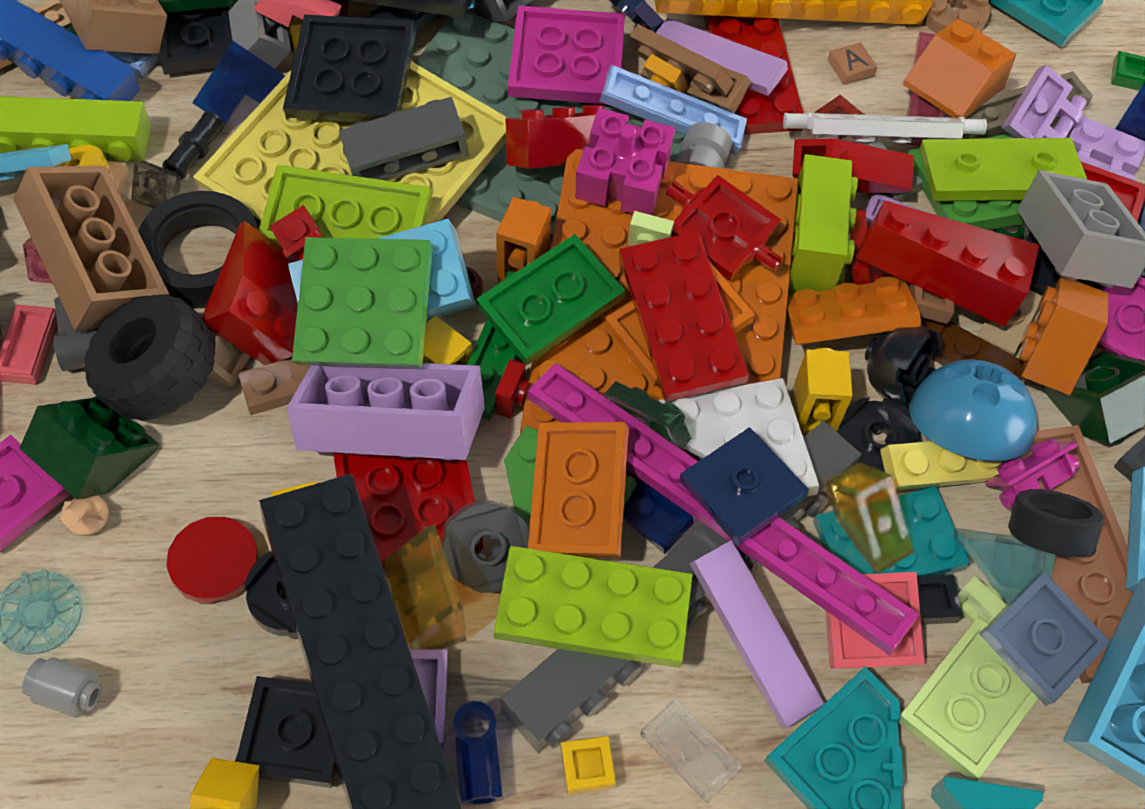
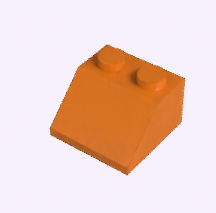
[903,19,1017,119]

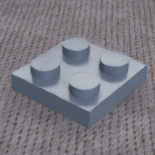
[979,572,1110,706]

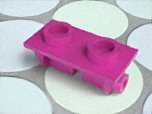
[985,438,1079,509]

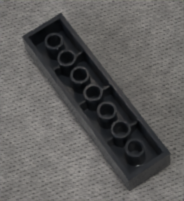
[259,474,461,809]

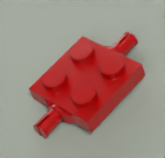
[666,175,784,281]

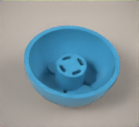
[909,359,1037,461]

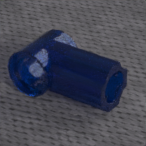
[453,701,503,806]

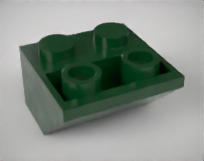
[19,396,160,500]

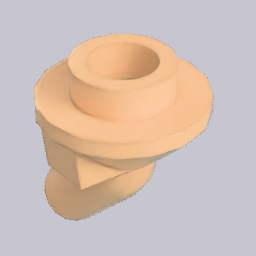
[60,495,109,536]

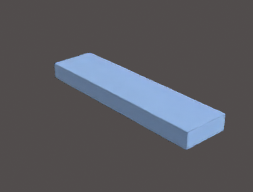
[600,65,747,155]

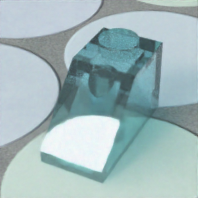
[953,528,1055,603]

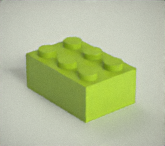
[788,154,858,296]

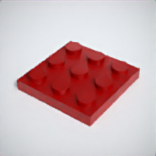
[333,452,483,568]

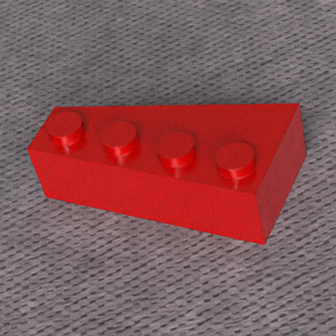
[856,200,1039,326]

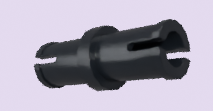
[162,111,224,180]

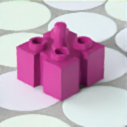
[575,108,675,215]

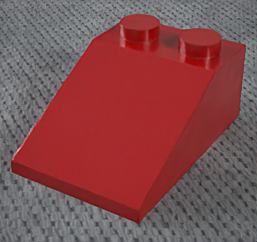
[202,221,298,365]

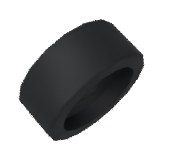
[1008,489,1104,557]

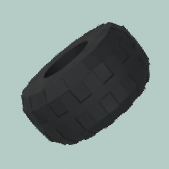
[85,295,216,421]

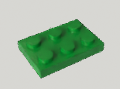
[476,234,625,366]

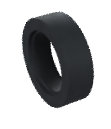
[138,191,258,308]

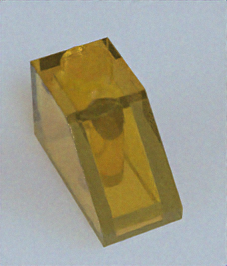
[825,463,914,572]

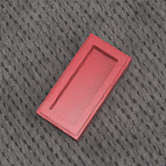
[0,304,57,385]

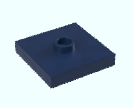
[680,427,809,546]

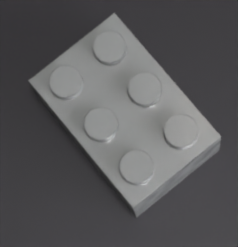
[1017,170,1145,288]

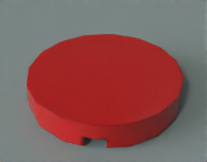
[166,516,259,604]

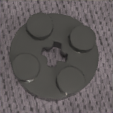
[440,500,529,593]

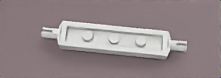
[783,112,987,143]

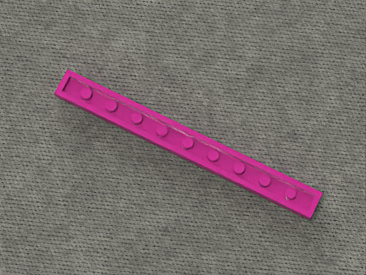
[528,363,919,656]

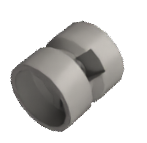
[675,122,732,169]

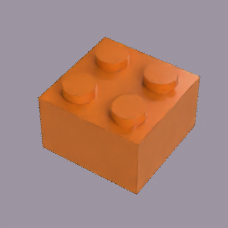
[1018,276,1109,395]

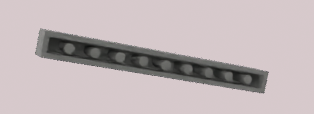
[501,420,862,754]

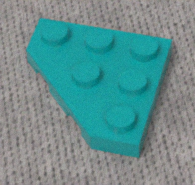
[764,667,904,809]

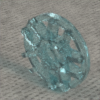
[0,569,82,655]

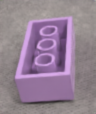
[287,363,485,460]

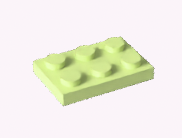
[898,616,1038,781]

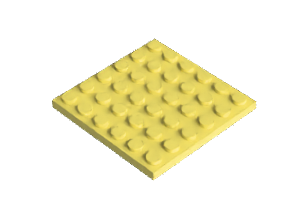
[193,61,507,225]

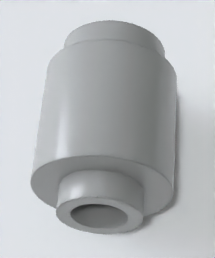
[22,657,102,718]

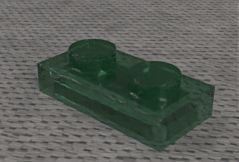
[605,381,692,450]

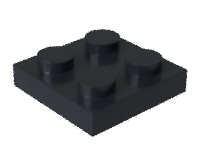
[236,676,337,788]

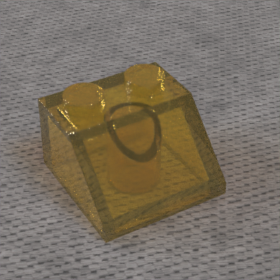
[385,525,466,650]

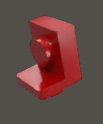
[269,205,325,263]

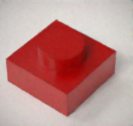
[495,359,530,419]

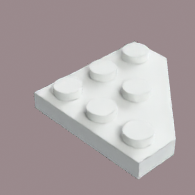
[659,378,819,496]

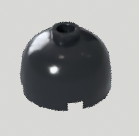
[865,326,943,408]

